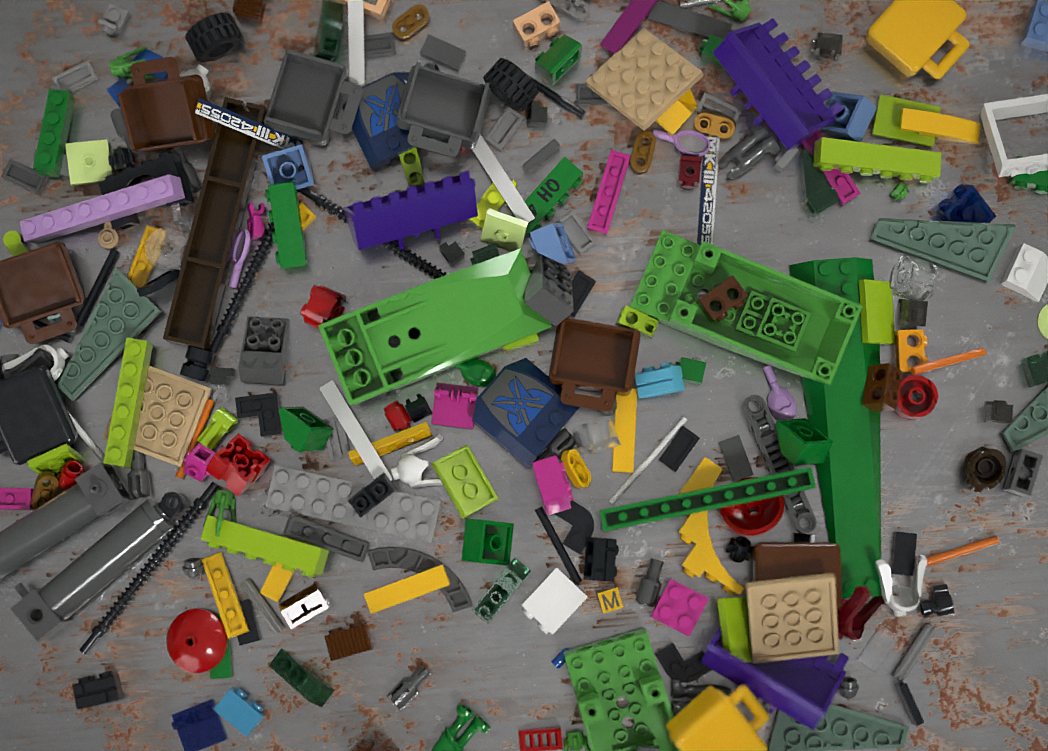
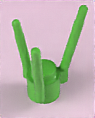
[709,0,752,21]
[110,46,157,79]
[203,490,236,537]
[563,731,590,751]

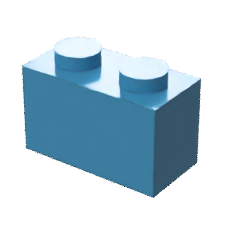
[213,687,266,737]

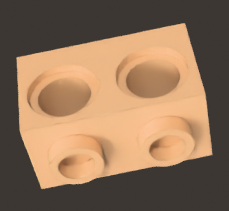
[513,1,561,48]

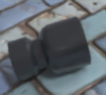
[920,584,954,618]

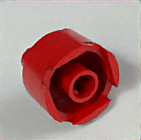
[300,285,346,330]
[895,375,938,419]

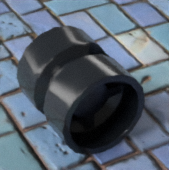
[180,346,215,382]

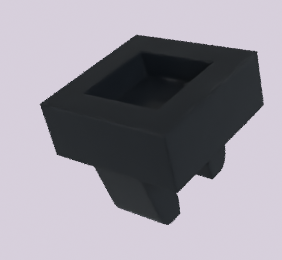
[405,394,432,422]

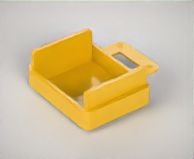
[865,0,970,79]
[666,685,769,751]

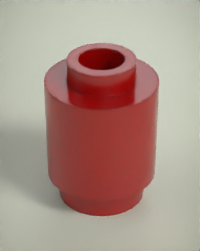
[384,400,412,432]
[58,461,83,490]

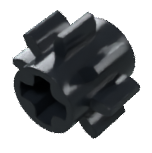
[108,148,135,172]
[726,536,753,563]

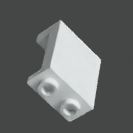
[522,567,587,635]

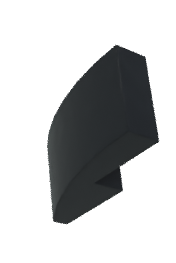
[348,473,397,518]

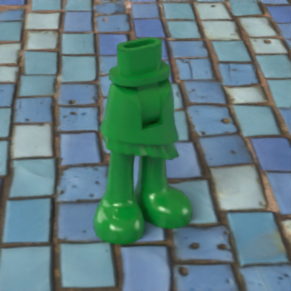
[432,703,491,751]

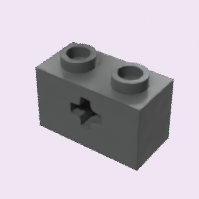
[1003,449,1043,497]

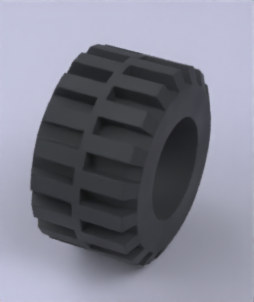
[185,13,243,62]
[483,58,539,112]

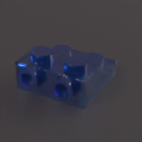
[935,184,996,223]

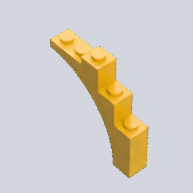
[677,457,744,596]

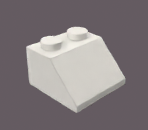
[1000,243,1048,302]

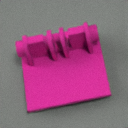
[431,382,478,429]

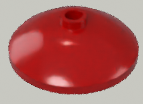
[720,477,784,535]
[166,609,228,673]

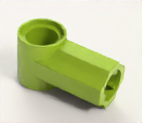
[197,406,238,451]

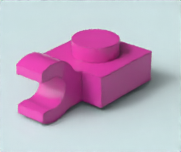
[247,202,265,240]

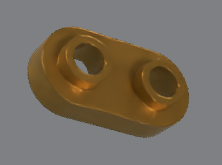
[392,4,429,39]
[694,111,736,138]
[630,131,656,173]
[31,472,59,510]

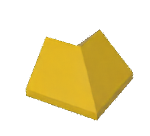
[656,89,698,136]

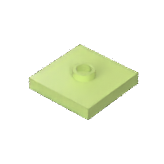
[65,139,112,186]
[480,209,528,251]

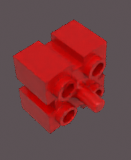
[206,433,271,497]

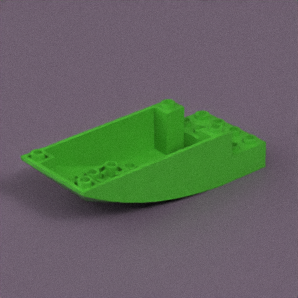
[630,230,863,385]
[318,249,552,405]
[563,628,680,751]

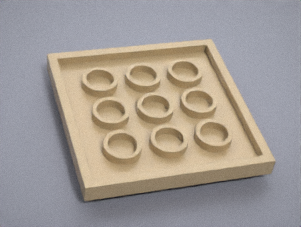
[585,28,703,131]
[103,366,212,467]
[746,573,839,664]

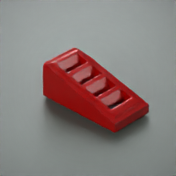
[518,726,563,751]

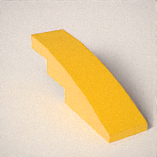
[899,108,981,144]
[260,515,310,603]

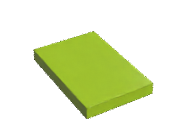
[871,94,941,148]
[859,279,896,345]
[431,444,499,519]
[717,597,753,662]

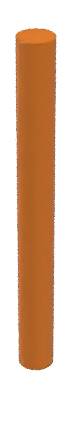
[911,347,986,375]
[175,399,215,479]
[915,536,999,567]

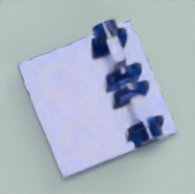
[171,699,227,751]

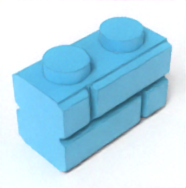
[635,362,685,398]

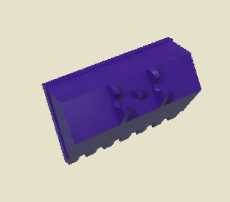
[712,18,843,150]
[342,171,478,250]
[701,596,849,730]

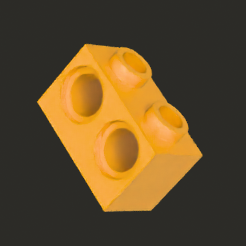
[894,330,928,374]

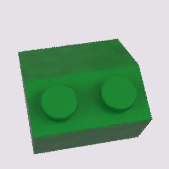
[535,34,582,86]
[279,406,334,452]
[776,418,833,466]
[461,518,514,566]

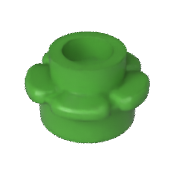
[890,181,910,200]

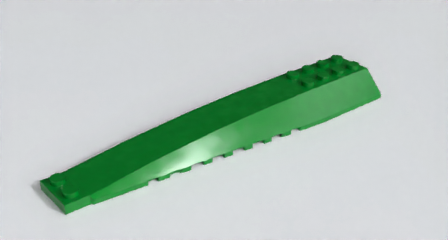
[789,257,882,598]

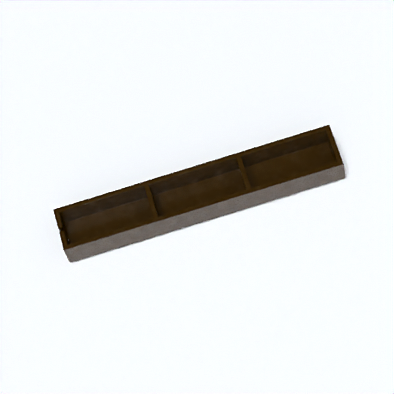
[163,97,267,351]

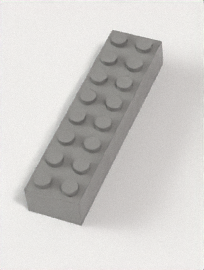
[265,465,442,543]

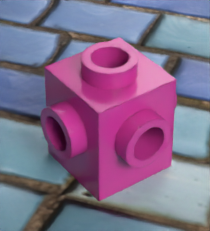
[183,444,216,482]

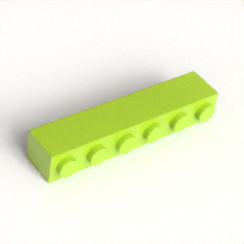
[813,137,942,183]
[103,337,153,468]
[200,515,329,577]

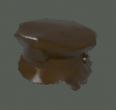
[963,446,1006,493]

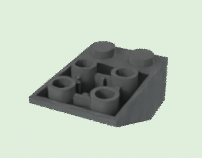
[525,253,574,326]
[238,316,289,385]

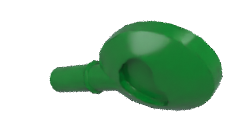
[454,359,496,387]

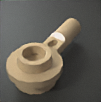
[98,221,119,249]

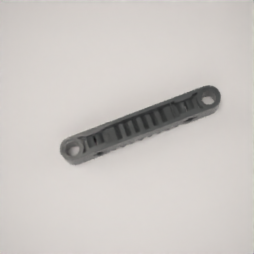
[742,395,817,534]

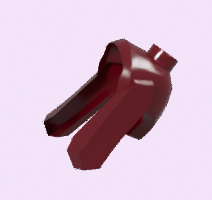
[837,586,886,641]

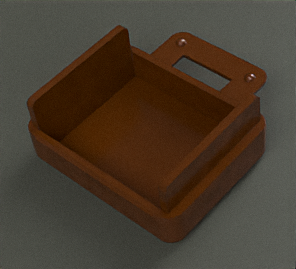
[118,57,215,152]
[0,242,85,344]
[548,318,641,411]
[753,542,842,610]

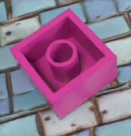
[532,455,574,515]
[650,578,709,637]

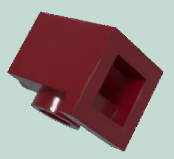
[677,155,702,188]

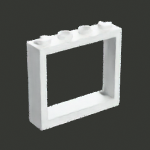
[980,94,1048,177]

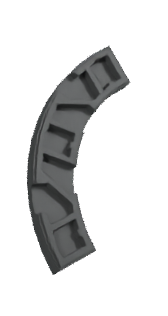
[367,547,473,612]

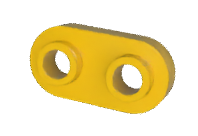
[561,449,591,488]

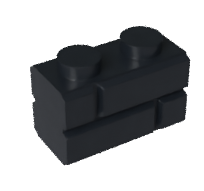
[583,537,619,582]
[72,671,124,710]

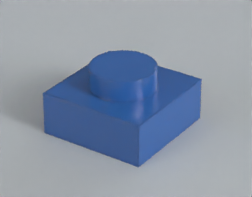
[106,78,129,107]

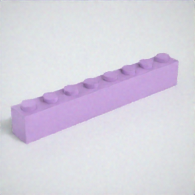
[19,174,185,244]

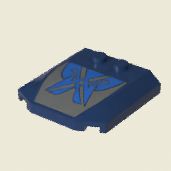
[342,72,439,171]
[472,358,580,468]

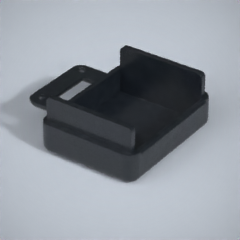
[0,365,78,465]

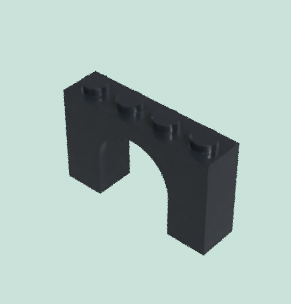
[98,152,195,231]

